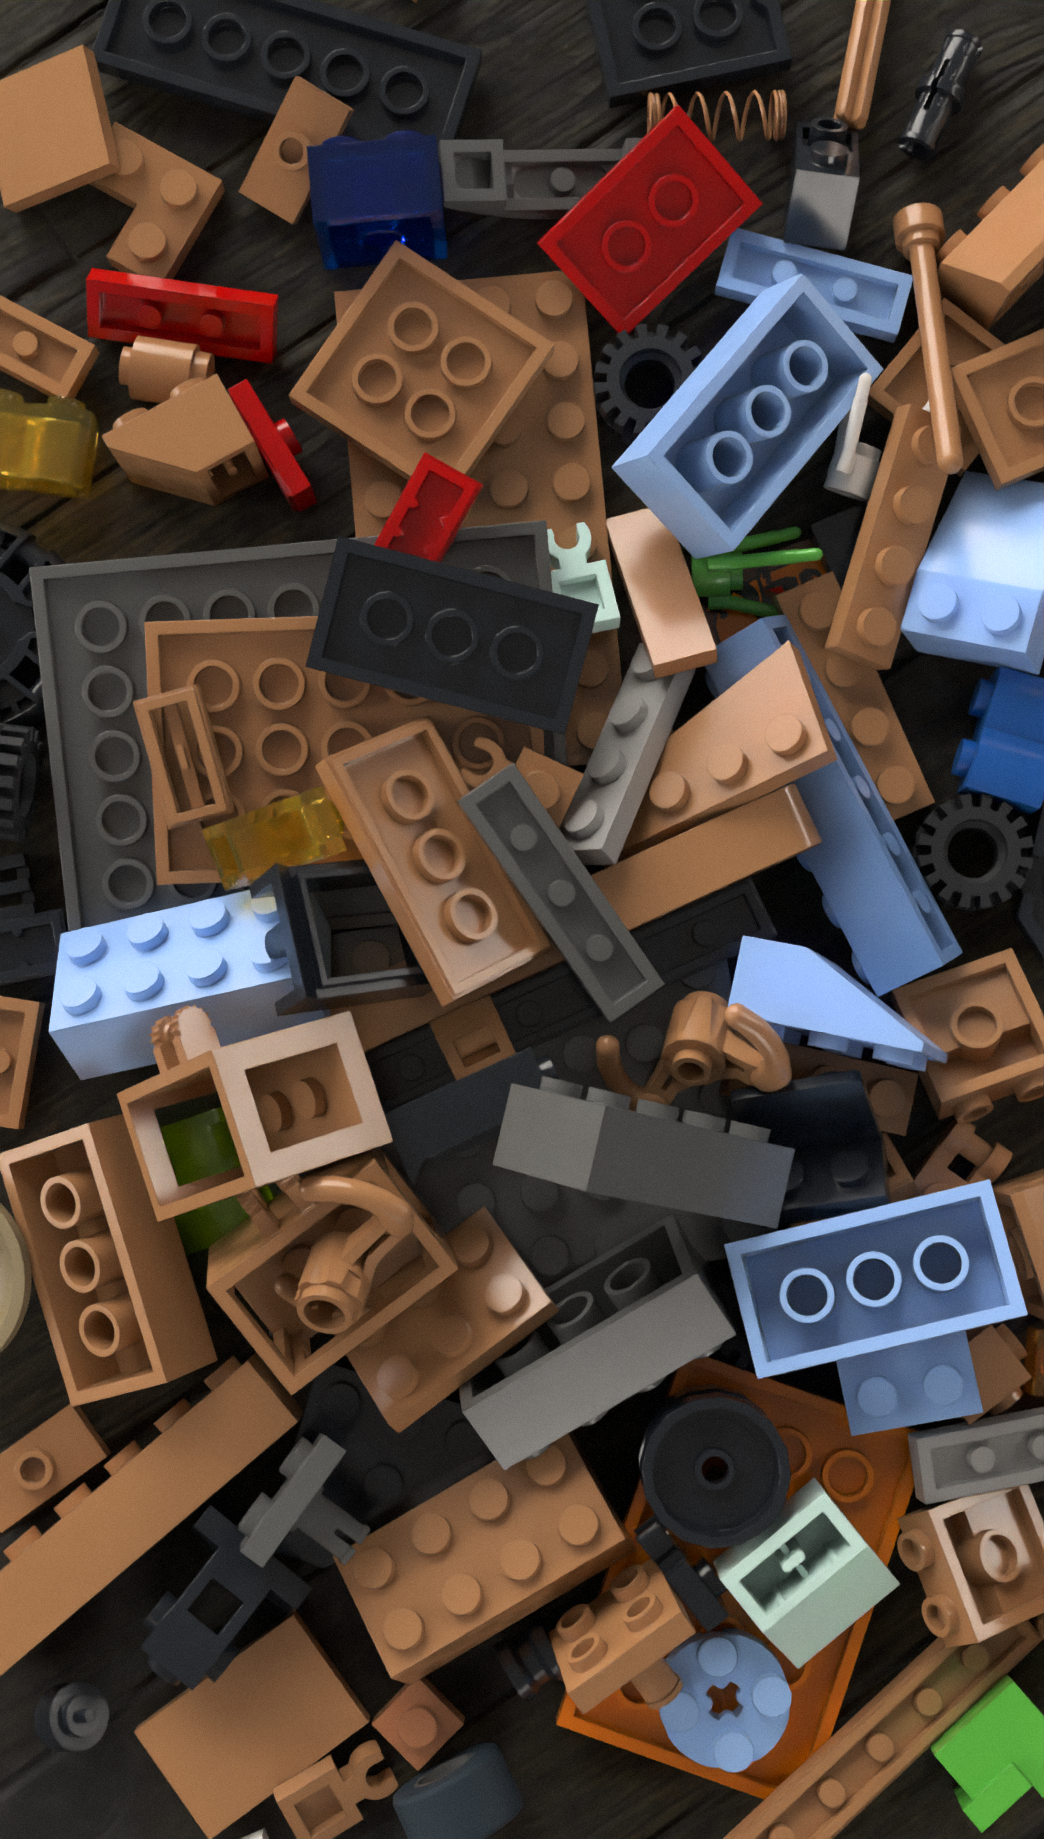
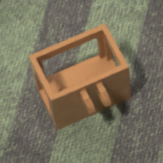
[117,1005,393,1222]
[206,1147,458,1396]

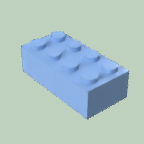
[611,273,883,560]
[49,890,331,1080]
[724,1179,1028,1379]

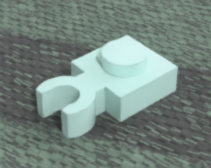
[547,522,620,634]

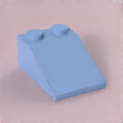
[900,471,1044,675]

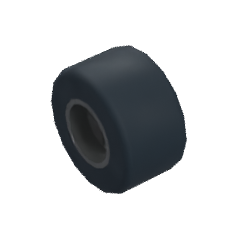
[393,1743,523,1839]

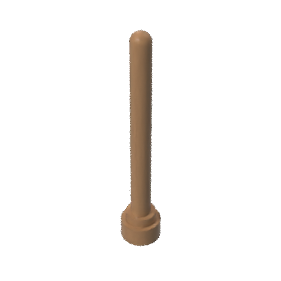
[893,203,964,474]

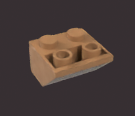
[102,374,270,506]

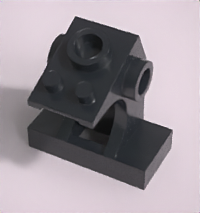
[141,1505,313,1691]

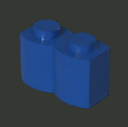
[951,666,1044,815]

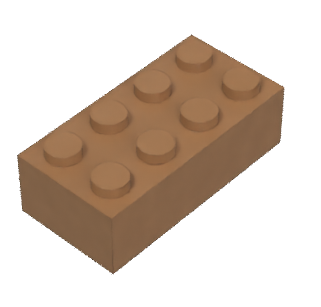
[0,1114,218,1407]
[333,1432,637,1685]

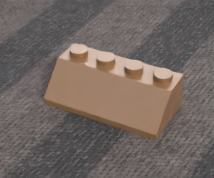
[935,143,1044,331]

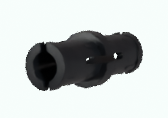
[898,29,983,161]

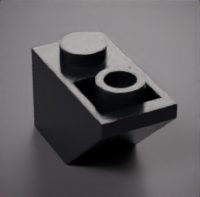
[783,117,860,250]

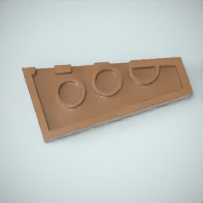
[602,640,838,868]

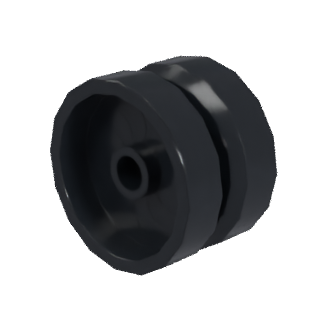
[637,1384,791,1549]

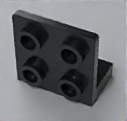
[730,1070,891,1228]

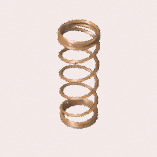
[647,89,787,143]

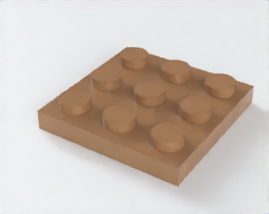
[288,240,554,481]

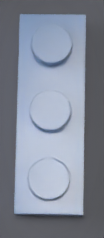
[714,228,913,343]

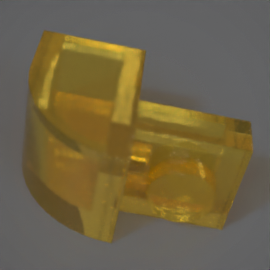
[201,786,347,891]

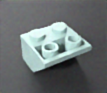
[713,1478,900,1669]

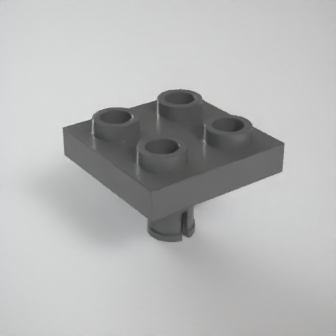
[238,1433,370,1568]

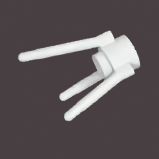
[823,373,930,502]

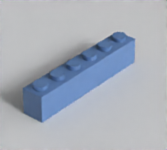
[705,614,963,997]

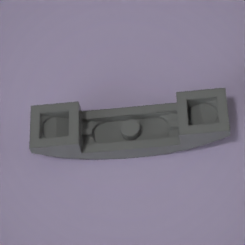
[439,138,642,220]

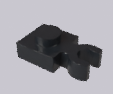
[634,1514,729,1633]

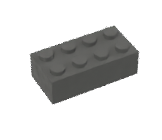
[492,1076,795,1228]
[459,1213,736,1470]

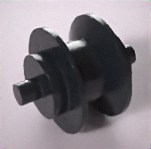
[34,1681,109,1752]

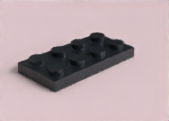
[305,536,599,735]

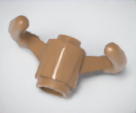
[595,991,792,1112]
[274,1175,414,1334]

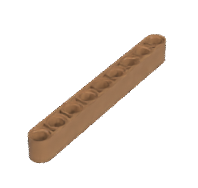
[330,783,823,1053]

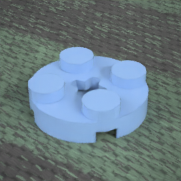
[659,1628,792,1772]

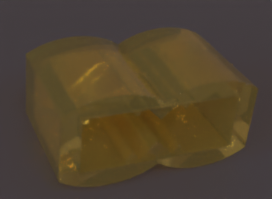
[0,389,100,498]

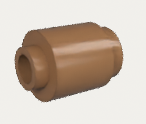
[119,335,215,404]

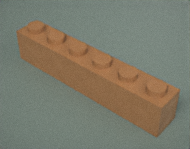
[0,1353,304,1676]

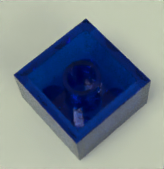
[306,130,448,270]

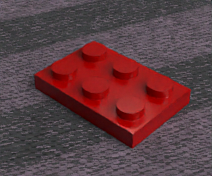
[537,105,763,334]

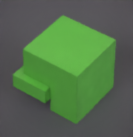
[930,1674,1044,1833]

